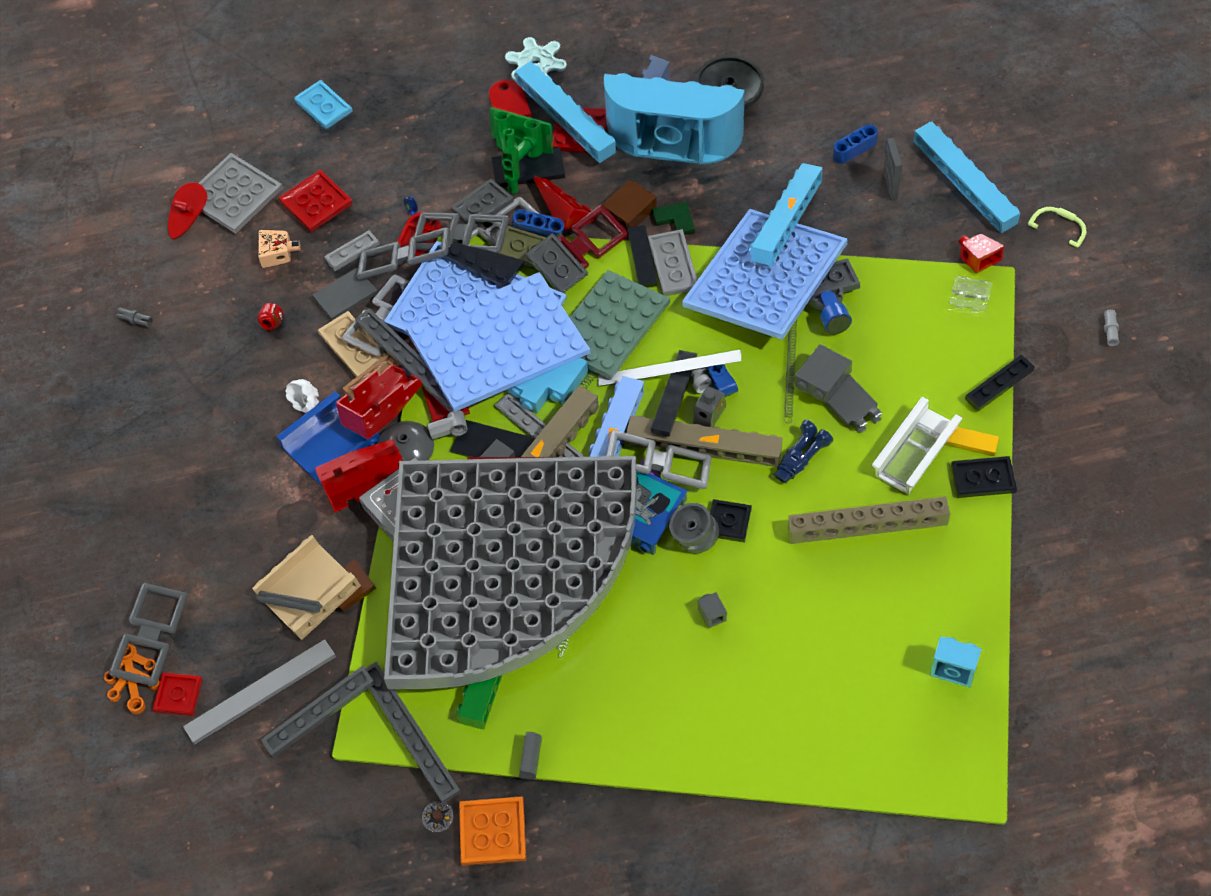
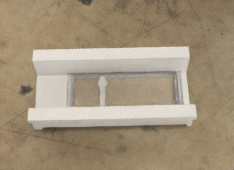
[872,397,962,495]

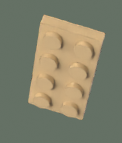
[318,311,386,377]

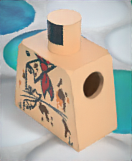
[259,230,301,268]

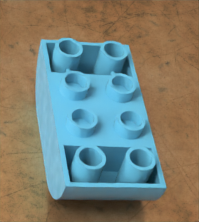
[604,73,744,164]

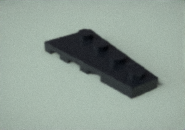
[444,242,525,288]

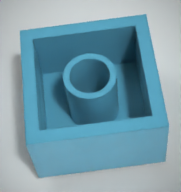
[930,636,981,688]

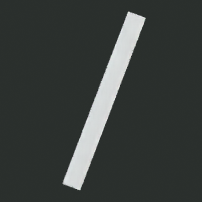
[598,350,741,386]

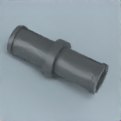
[116,307,154,327]

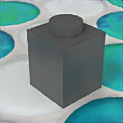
[698,592,727,629]

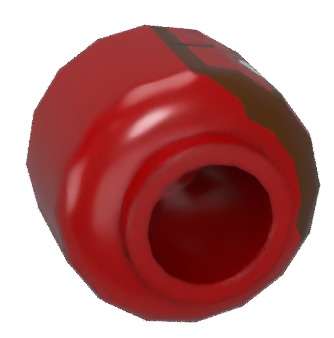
[257,303,284,330]

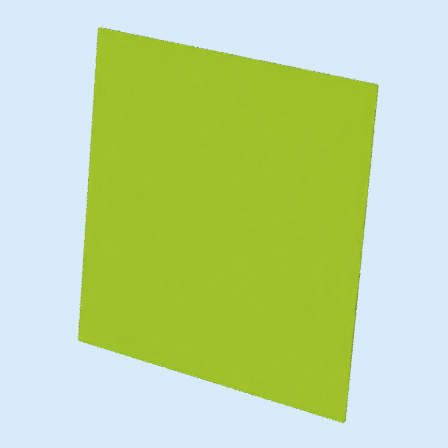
[332,228,1015,825]

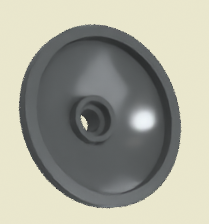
[377,421,434,461]

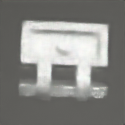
[949,275,992,312]

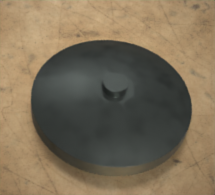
[695,55,764,109]

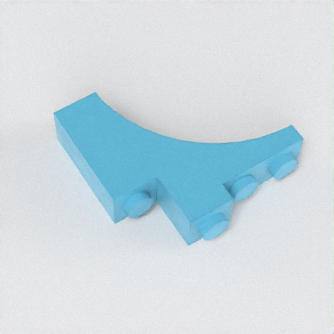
[505,358,588,413]

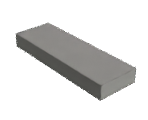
[324,230,380,271]

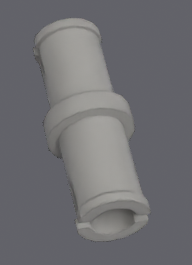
[1104,310,1120,346]

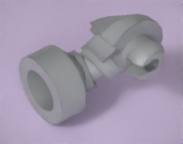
[691,367,712,393]

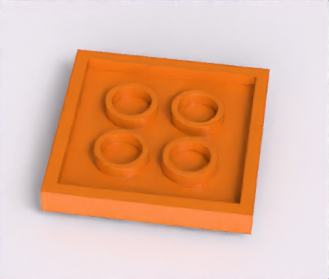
[459,797,526,866]

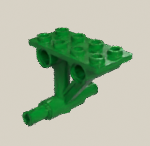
[489,107,553,194]

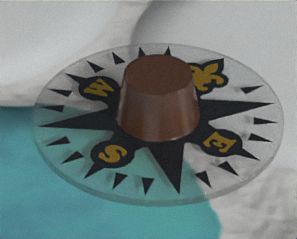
[422,801,454,832]

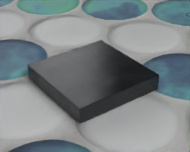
[710,499,752,543]

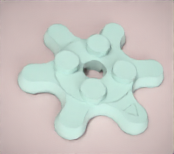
[505,37,566,81]

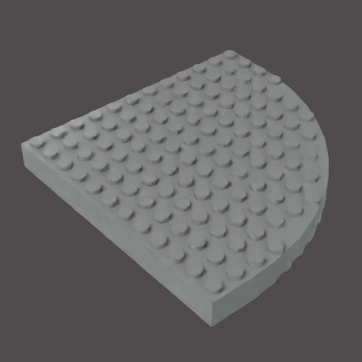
[384,456,637,689]

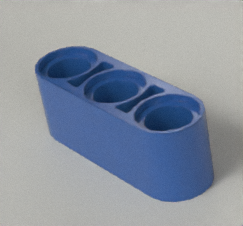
[833,124,878,164]
[512,210,564,238]

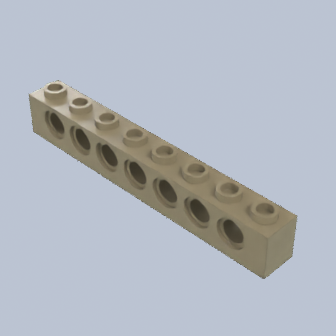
[788,496,950,544]

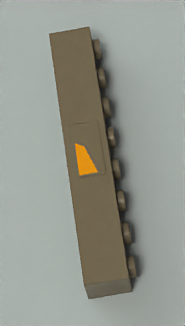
[521,385,599,457]
[626,416,783,467]

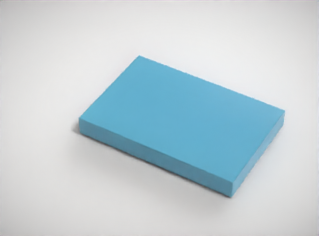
[294,80,353,129]

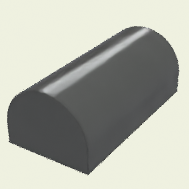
[519,732,542,779]

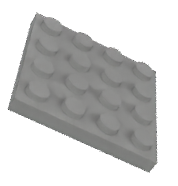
[199,153,283,234]

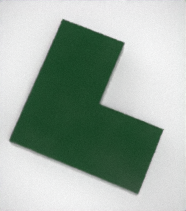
[653,202,695,235]

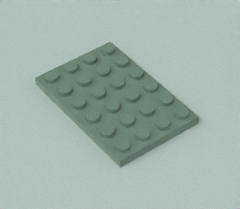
[570,270,670,379]

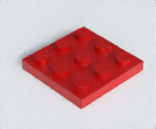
[553,108,607,152]
[279,169,353,232]

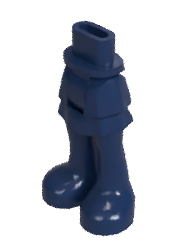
[774,420,833,484]

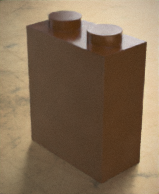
[602,179,657,232]

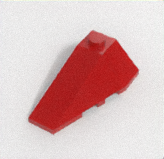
[534,176,598,231]

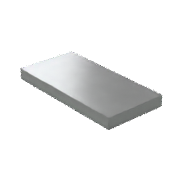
[648,229,697,296]

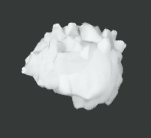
[285,379,319,413]

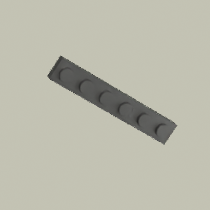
[261,666,376,757]

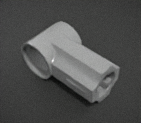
[427,410,468,440]

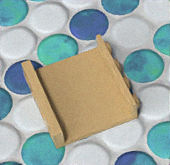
[252,535,361,640]

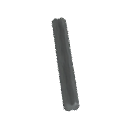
[257,591,322,613]

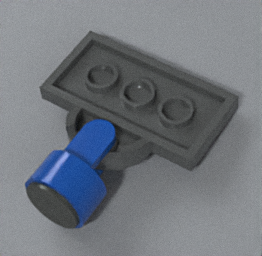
[808,259,860,334]

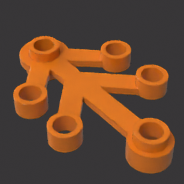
[104,644,160,714]

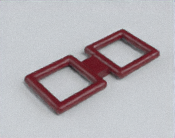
[557,205,629,269]

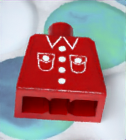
[959,234,1004,273]

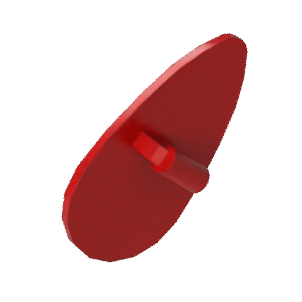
[168,182,208,239]

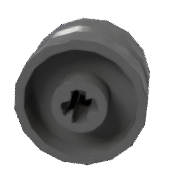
[669,503,719,553]

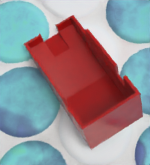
[336,365,422,440]
[315,439,403,512]

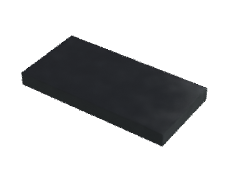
[491,147,565,187]
[450,420,535,457]

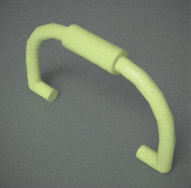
[1028,207,1087,248]

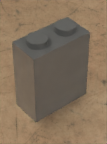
[795,344,852,403]

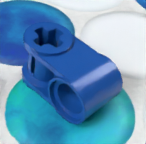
[708,364,738,397]

